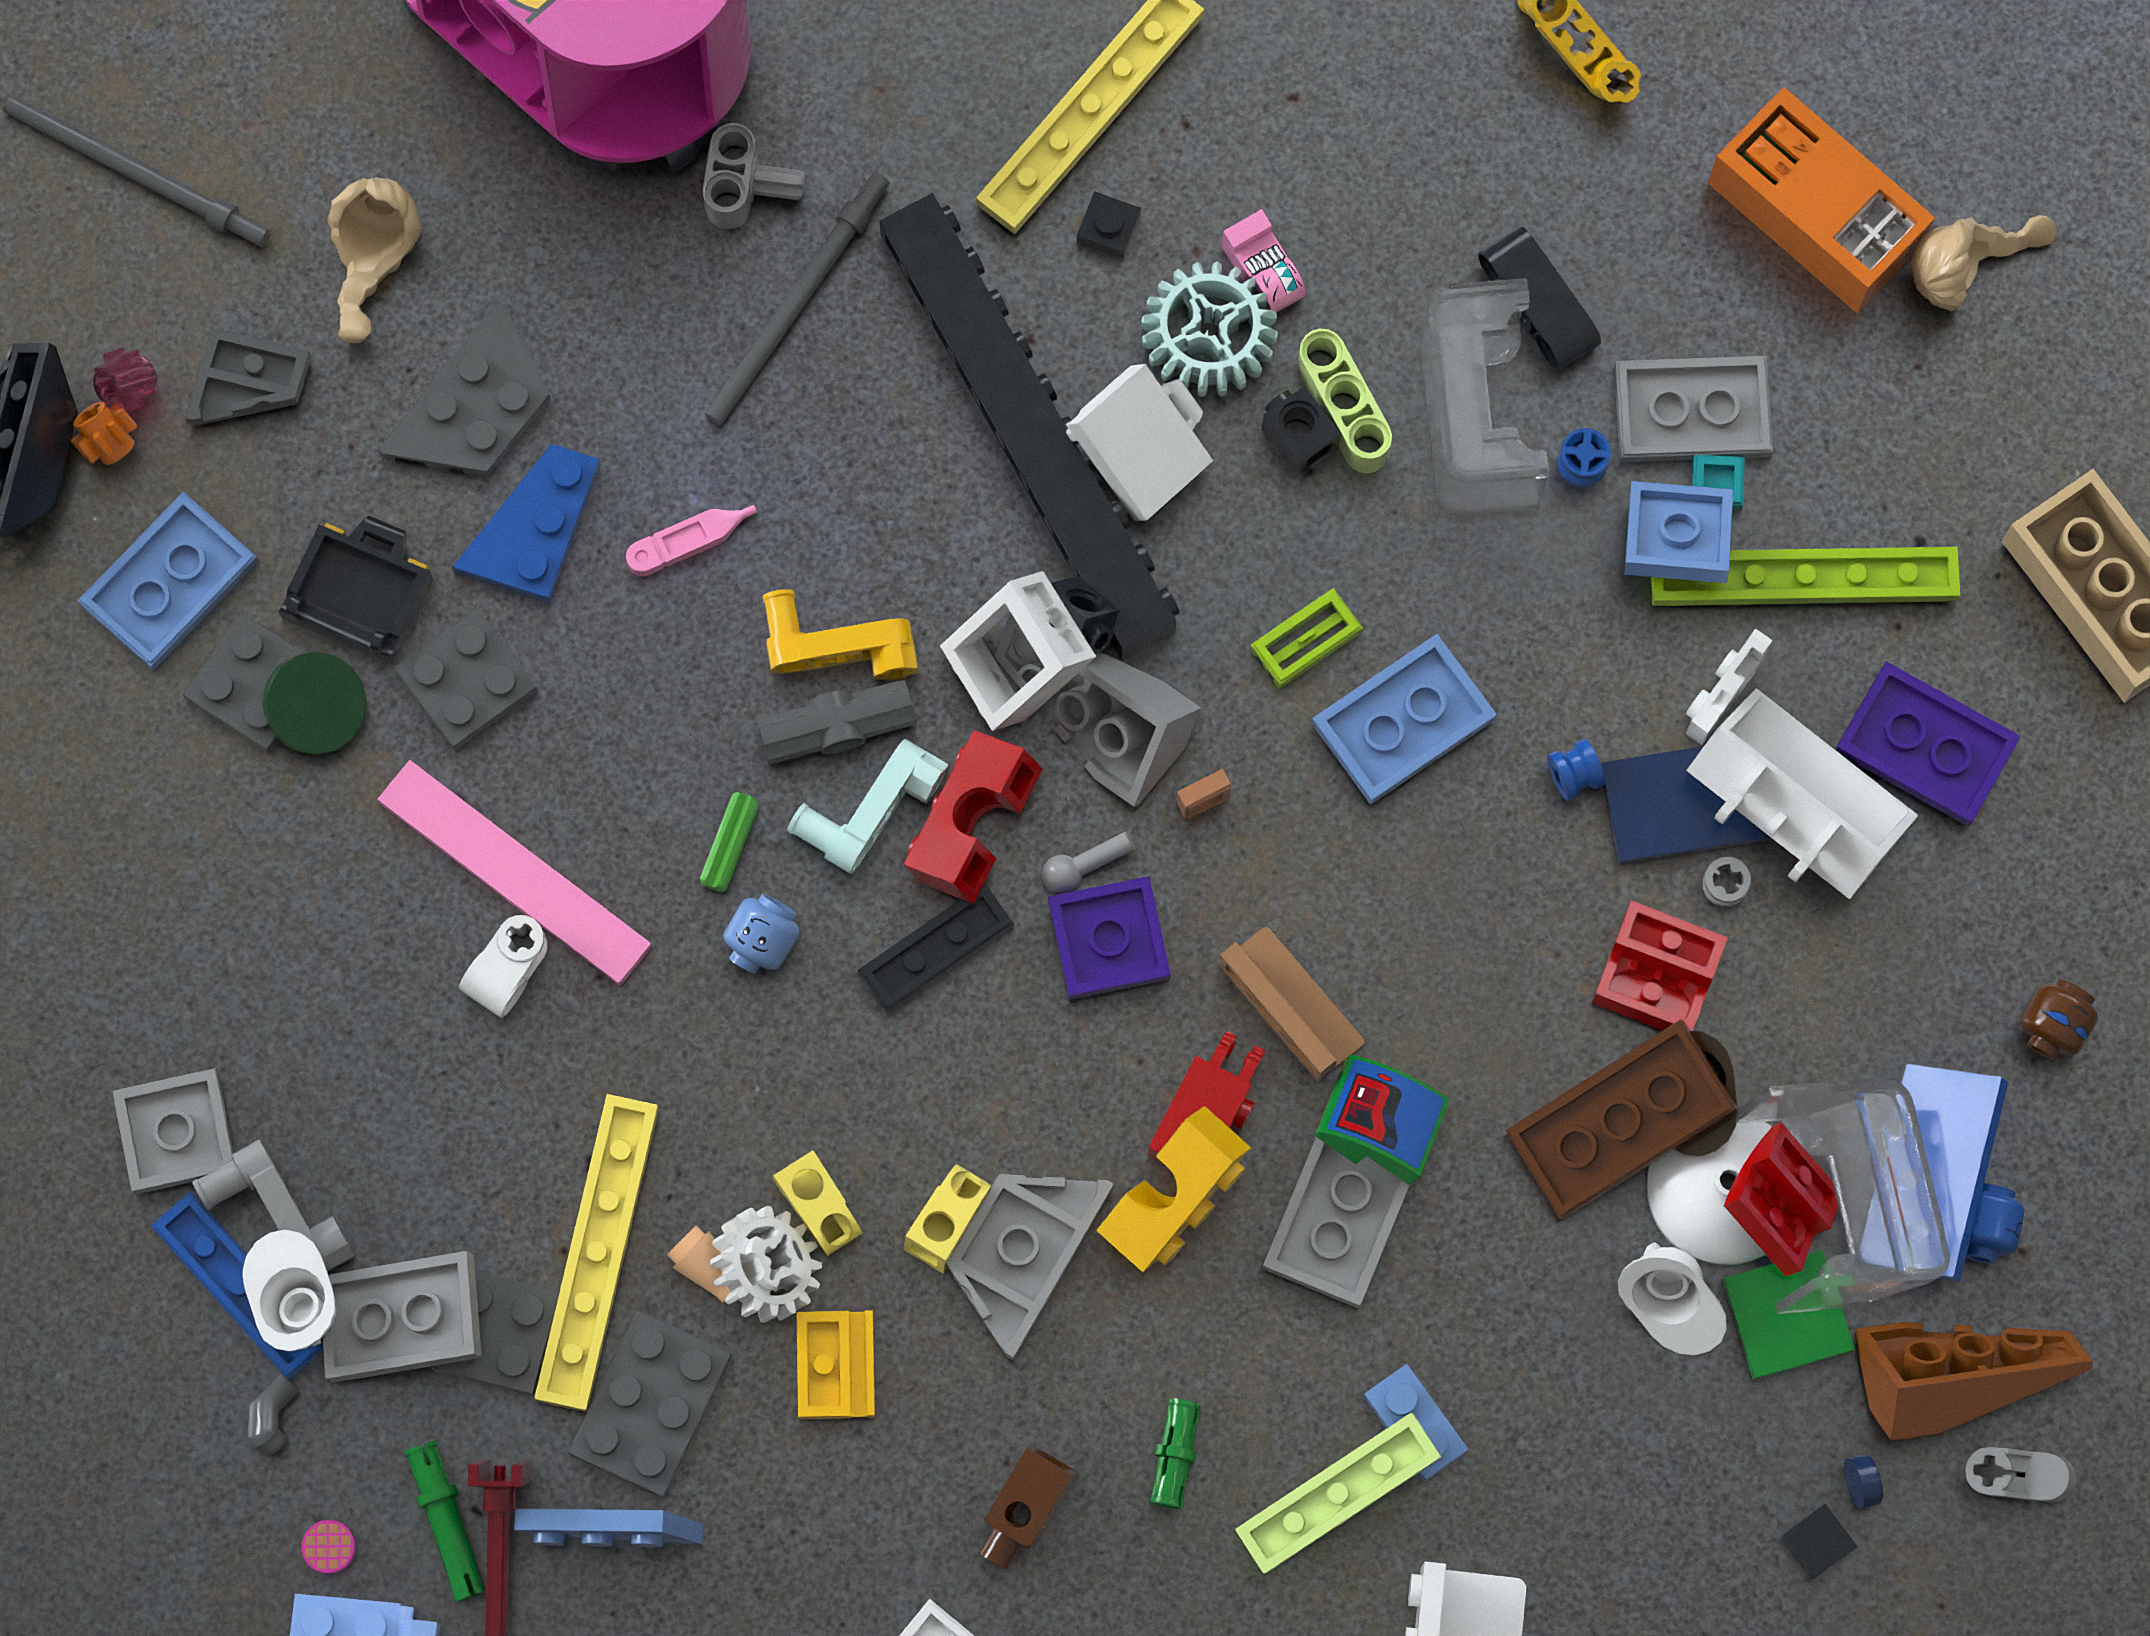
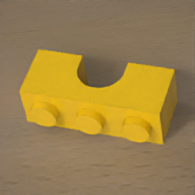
[1096,1106,1251,1272]

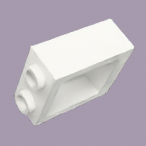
[940,571,1096,731]

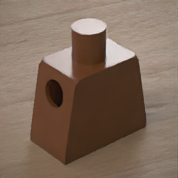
[980,1446,1080,1569]

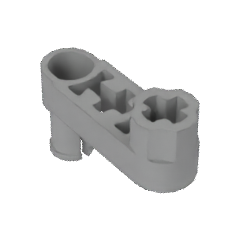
[192,1139,355,1272]

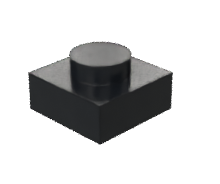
[1077,191,1141,259]

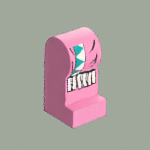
[1222,209,1307,313]

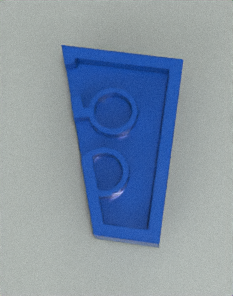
[452,444,601,603]

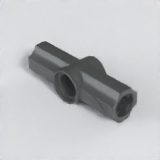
[756,679,917,765]

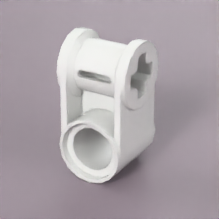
[458,915,548,1018]

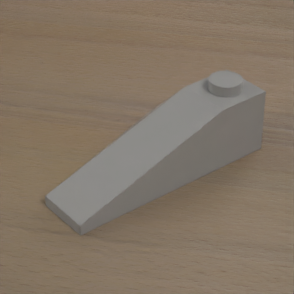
[994,614,1201,807]

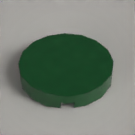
[262,651,367,754]

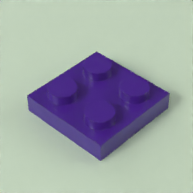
[1048,876,1171,1000]

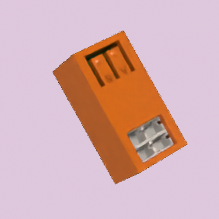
[1708,87,1935,313]

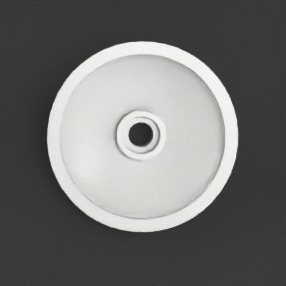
[1646,1112,1772,1266]

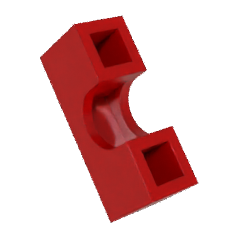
[903,730,1043,903]

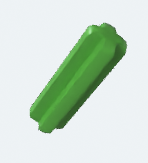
[700,792,759,892]

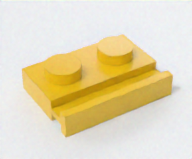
[796,1310,875,1420]

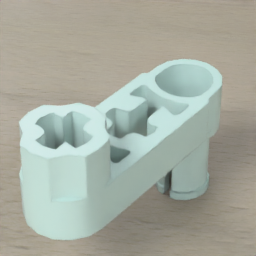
[787,739,950,874]

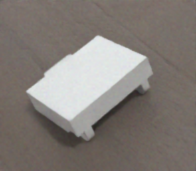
[1066,364,1213,521]

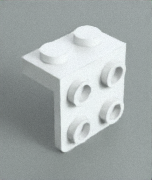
[1405,1562,1526,1636]

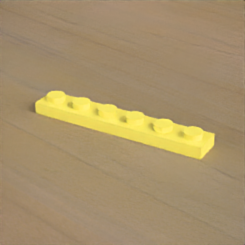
[976,0,1205,235]
[534,1094,659,1412]

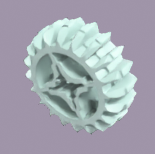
[1142,261,1278,398]

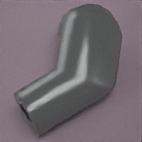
[248,1373,299,1455]

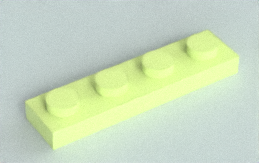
[1235,1412,1442,1574]

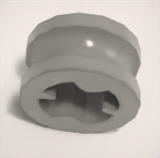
[1702,857,1751,907]

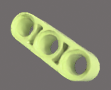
[1297,329,1392,474]

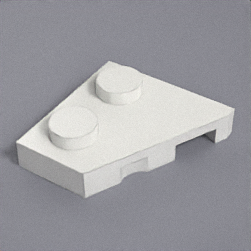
[1686,629,1773,745]

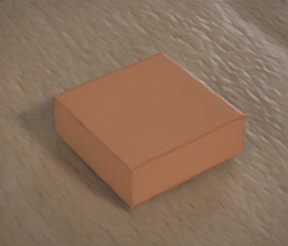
[1176,768,1231,819]

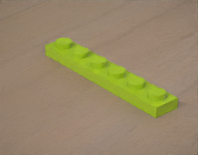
[1651,547,1960,606]

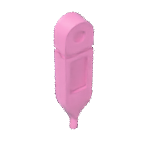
[626,505,757,577]

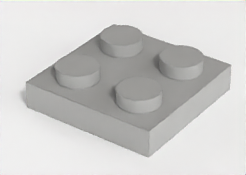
[112,1068,234,1195]

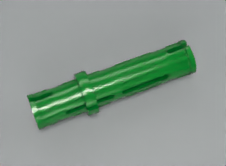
[404,1441,486,1603]

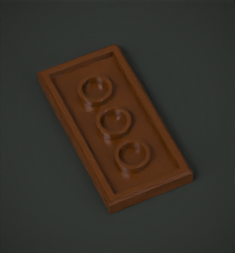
[1505,1019,1739,1219]

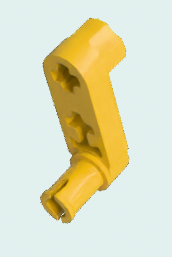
[1517,0,1641,103]
[762,589,919,681]

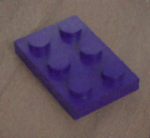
[1835,661,2021,827]

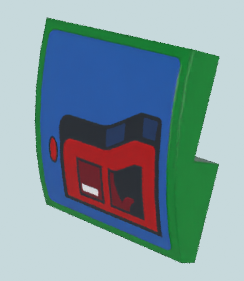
[1314,1055,1450,1185]

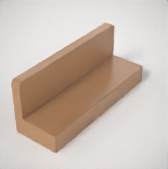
[1219,927,1364,1083]

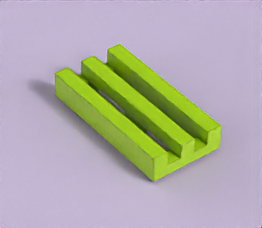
[1250,588,1363,689]

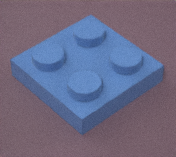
[1624,481,1733,583]

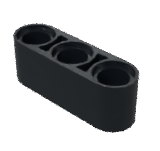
[1477,226,1601,371]

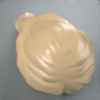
[327,177,422,344]
[1911,215,2057,311]

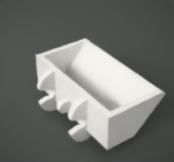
[1686,688,1918,899]

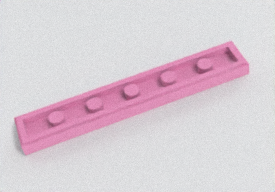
[377,760,652,987]

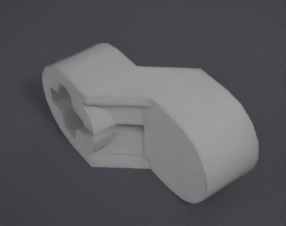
[1965,1447,2076,1503]

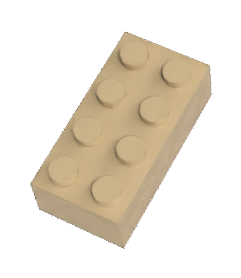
[2002,469,2150,703]

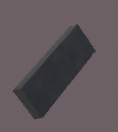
[858,883,1014,1015]

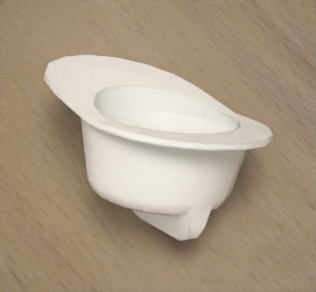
[242,1230,337,1352]
[1618,1242,1727,1355]

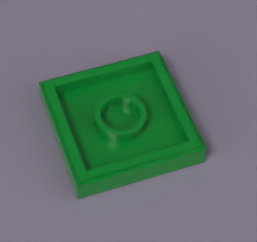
[1721,1250,1855,1381]

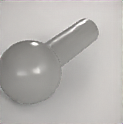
[1041,831,1135,895]

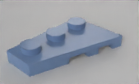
[514,1509,703,1547]

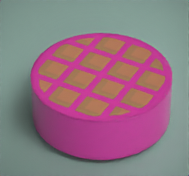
[301,1520,357,1575]

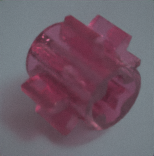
[93,347,157,413]

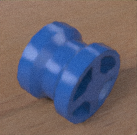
[1557,428,1611,488]
[1547,738,1606,801]

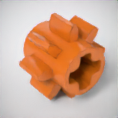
[71,402,137,465]

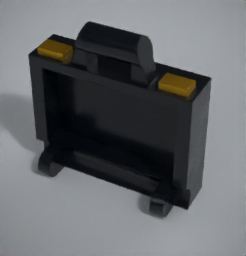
[278,515,433,665]

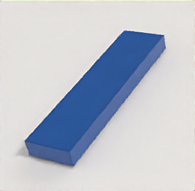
[151,1191,324,1381]

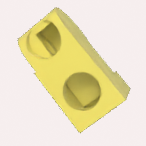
[772,1150,862,1256]
[903,1164,992,1274]

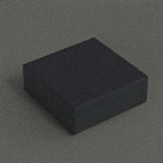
[1781,1504,1858,1579]

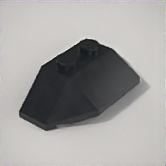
[0,343,78,538]

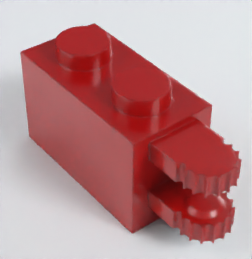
[1148,1031,1266,1166]

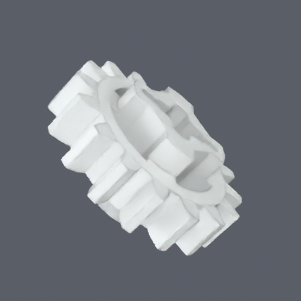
[710,1206,822,1323]

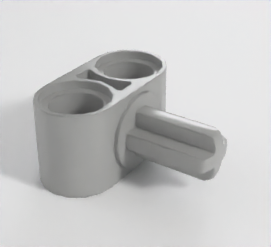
[703,123,805,229]

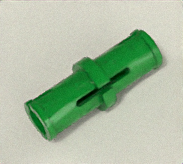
[1149,1398,1202,1510]

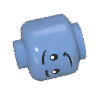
[723,893,800,974]

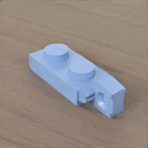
[290,1594,440,1636]

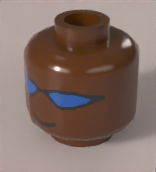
[2020,979,2098,1060]

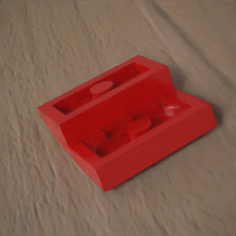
[1592,900,1728,1031]
[1723,1122,1843,1277]

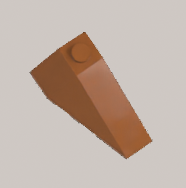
[1855,1322,2092,1441]

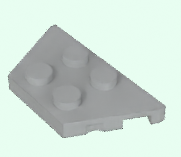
[947,1174,1114,1360]

